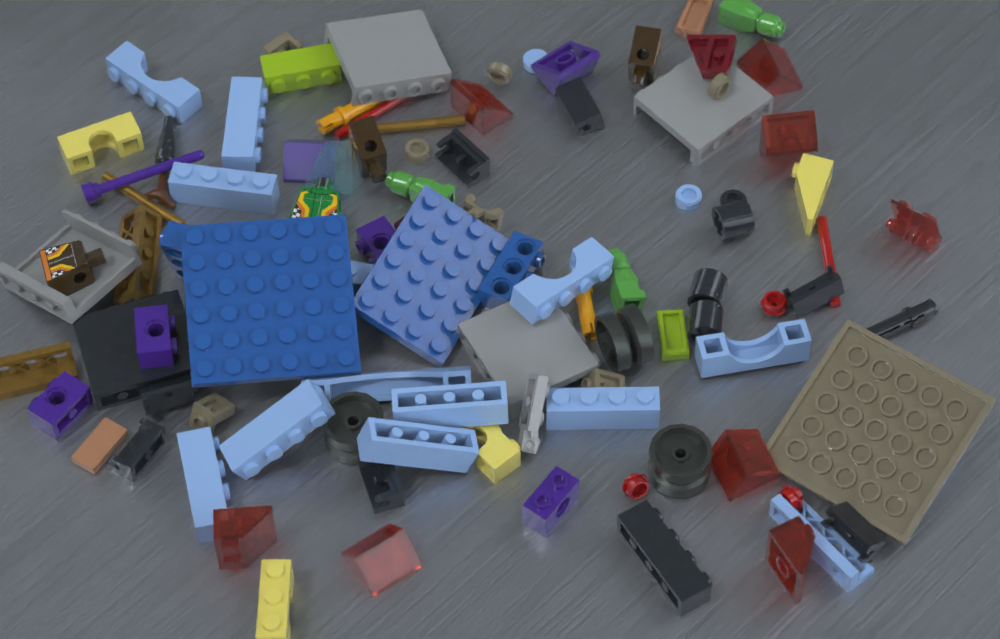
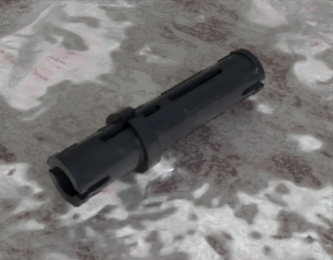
[866,298,938,338]

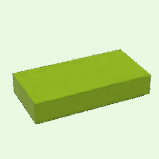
[656,309,690,361]

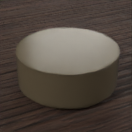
[486,62,513,85]
[707,73,732,100]
[404,139,431,164]

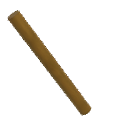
[377,115,465,134]
[102,171,187,224]

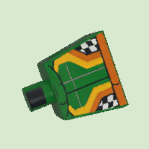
[289,177,341,218]

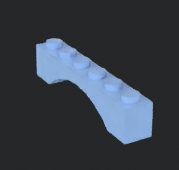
[301,366,471,402]

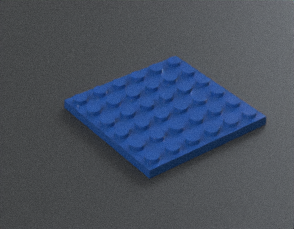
[180,214,361,388]

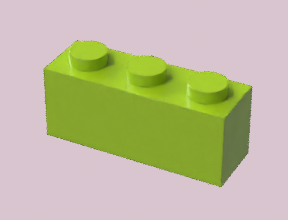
[260,43,342,95]

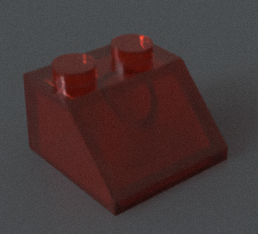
[213,505,277,571]
[765,516,816,605]

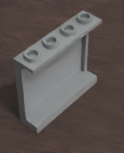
[324,9,452,106]
[633,55,774,166]
[0,209,142,324]
[458,301,601,420]

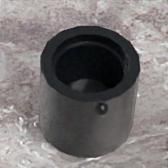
[712,199,755,240]
[687,268,728,307]
[687,300,724,345]

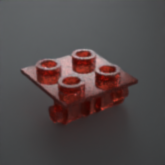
[885,199,943,251]

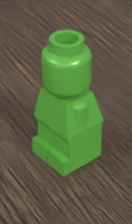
[718,0,786,38]
[385,170,455,203]
[608,248,646,315]

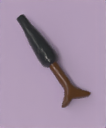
[145,116,176,209]

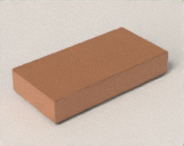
[675,0,714,38]
[71,417,129,475]

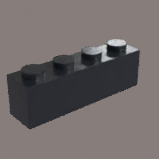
[617,499,713,616]

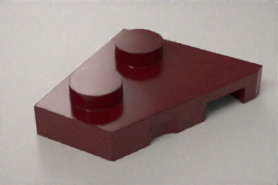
[687,34,737,79]

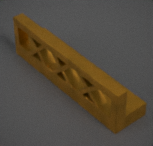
[113,204,162,306]
[0,341,79,401]

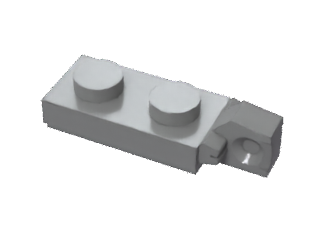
[518,373,550,454]

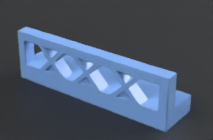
[769,494,875,593]

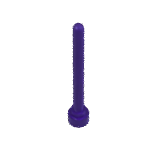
[81,150,205,204]

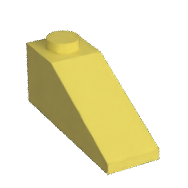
[791,153,834,236]

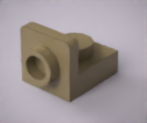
[263,31,304,55]
[580,368,625,388]
[189,392,236,437]

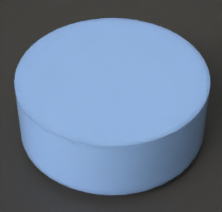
[523,49,547,74]
[675,184,702,211]

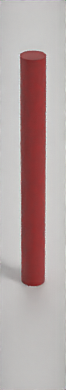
[334,97,410,140]
[816,216,841,308]

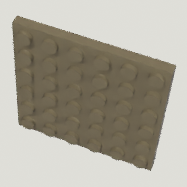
[757,319,996,546]

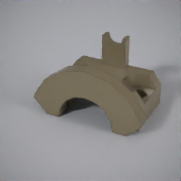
[463,194,504,233]

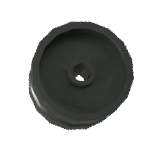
[594,303,655,373]
[322,391,384,465]
[648,424,713,498]

